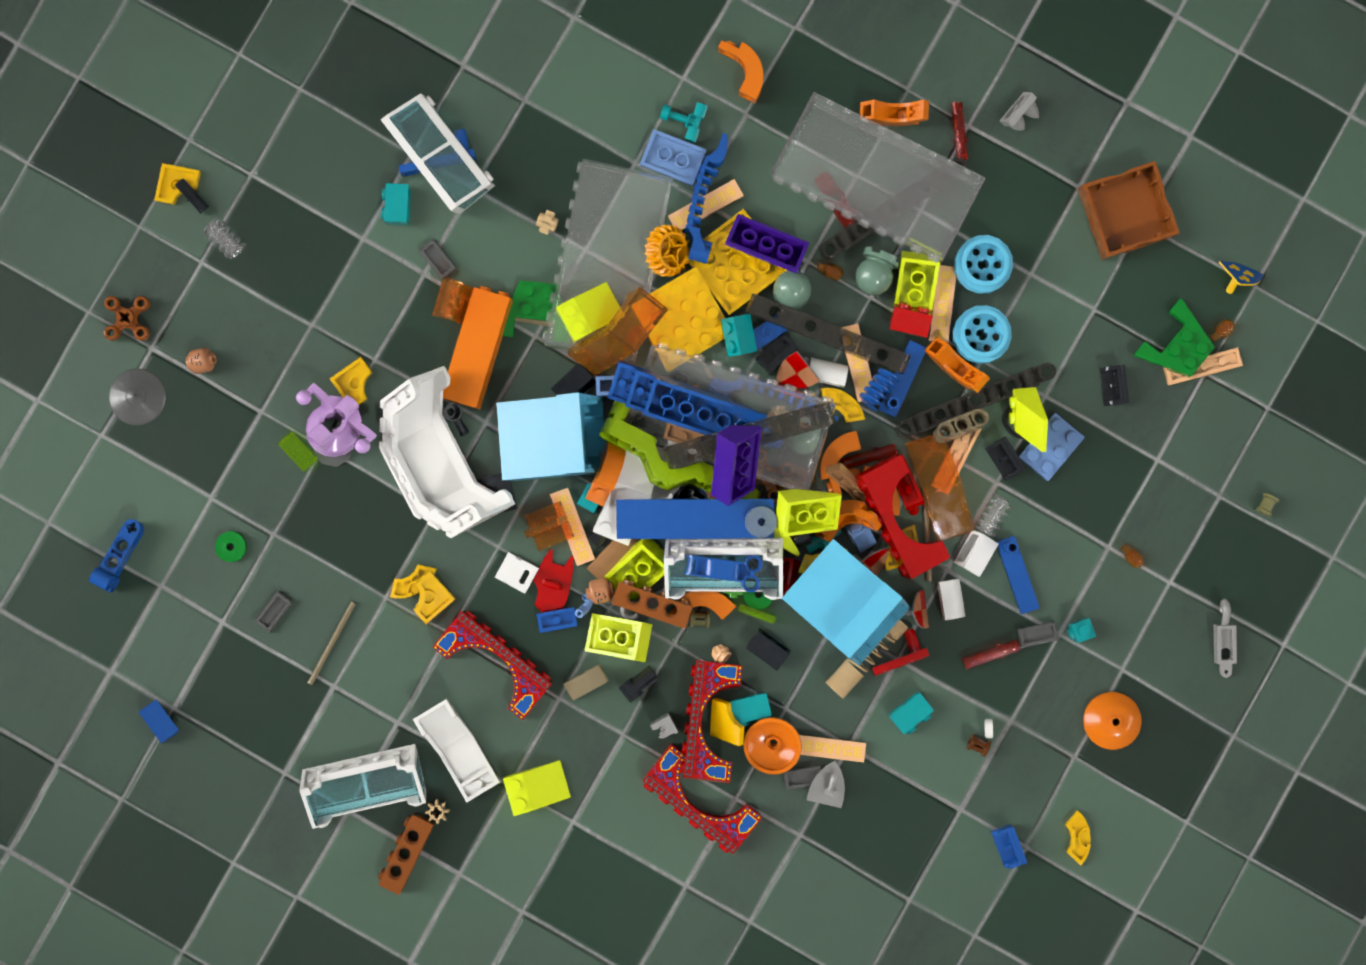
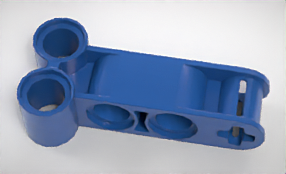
[89,519,144,593]
[683,555,763,592]

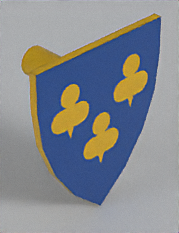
[1219,261,1263,294]

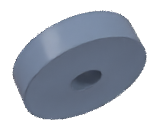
[745,506,777,538]

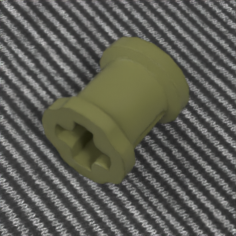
[1255,493,1280,517]
[690,610,710,628]

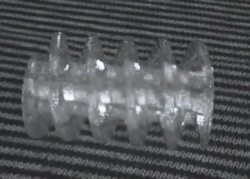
[203,217,246,259]
[973,494,1012,537]

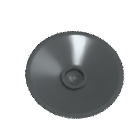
[109,369,166,426]

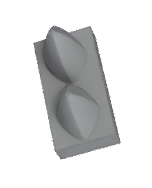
[1000,92,1039,131]

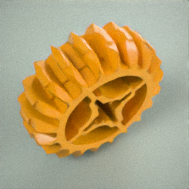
[643,225,690,277]

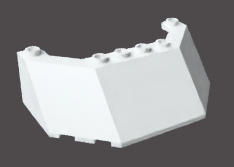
[379,366,515,538]

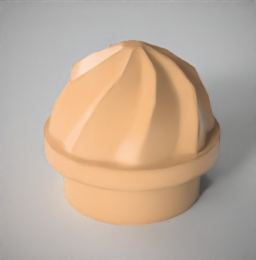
[712,644,732,663]

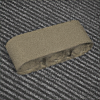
[933,409,989,443]

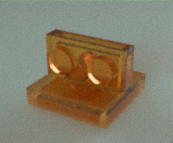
[432,277,473,325]
[524,501,575,551]

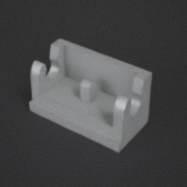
[650,712,679,738]

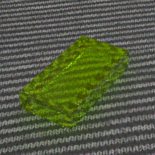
[278,431,318,472]
[738,603,776,624]

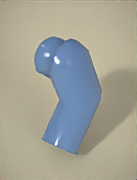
[575,593,593,618]

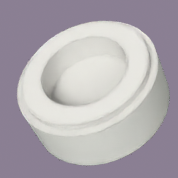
[984,719,993,738]

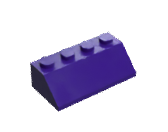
[725,214,809,274]
[711,425,762,506]

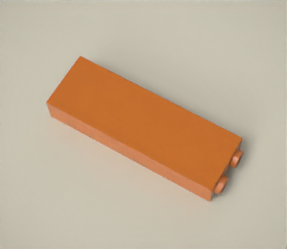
[443,286,513,410]

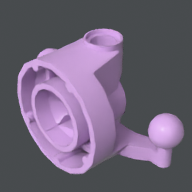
[296,383,377,457]

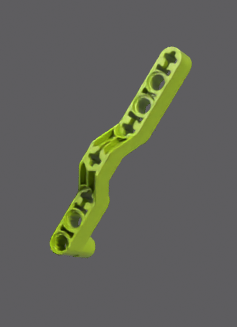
[599,401,760,499]

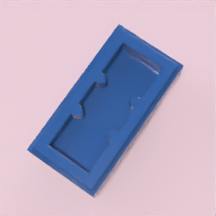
[753,314,788,350]

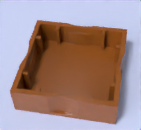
[1078,161,1180,261]

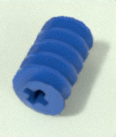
[859,368,900,412]

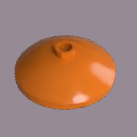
[1083,692,1142,750]
[744,717,802,774]

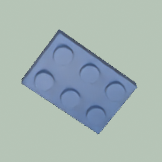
[640,129,707,186]
[1019,413,1085,481]

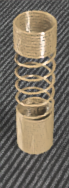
[826,620,908,699]

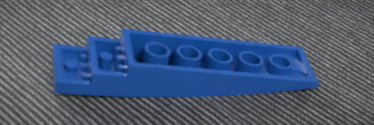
[607,360,767,438]
[616,499,774,539]

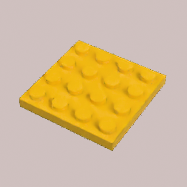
[687,209,788,316]
[630,267,725,372]

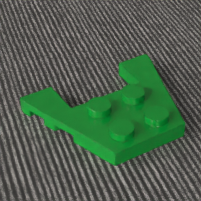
[502,280,571,344]
[1133,298,1215,378]

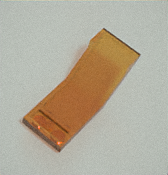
[568,287,667,376]
[906,432,974,540]

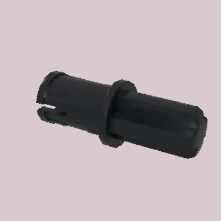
[175,178,209,214]

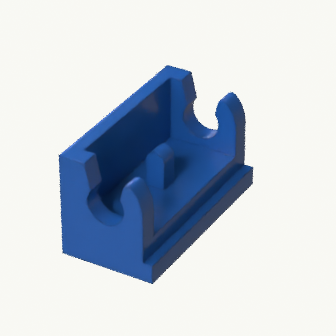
[138,699,180,744]
[991,824,1028,869]

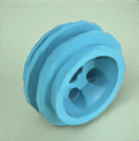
[954,235,1013,294]
[952,305,1012,364]

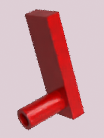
[896,454,925,515]
[871,628,929,677]

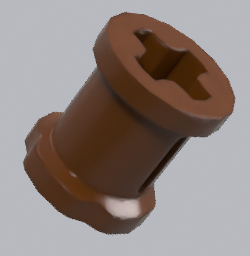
[966,734,991,757]

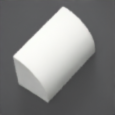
[809,357,848,388]
[953,529,998,577]
[937,578,966,620]

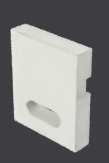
[495,552,539,594]

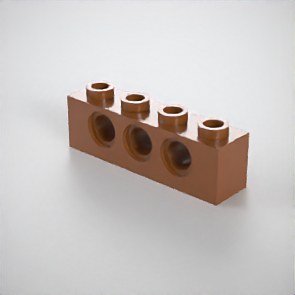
[611,579,693,629]
[378,812,436,895]

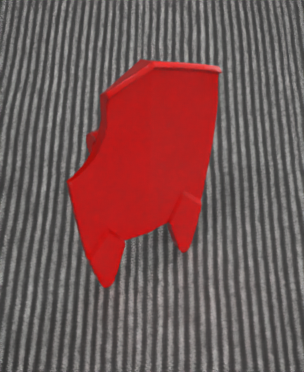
[533,549,574,613]

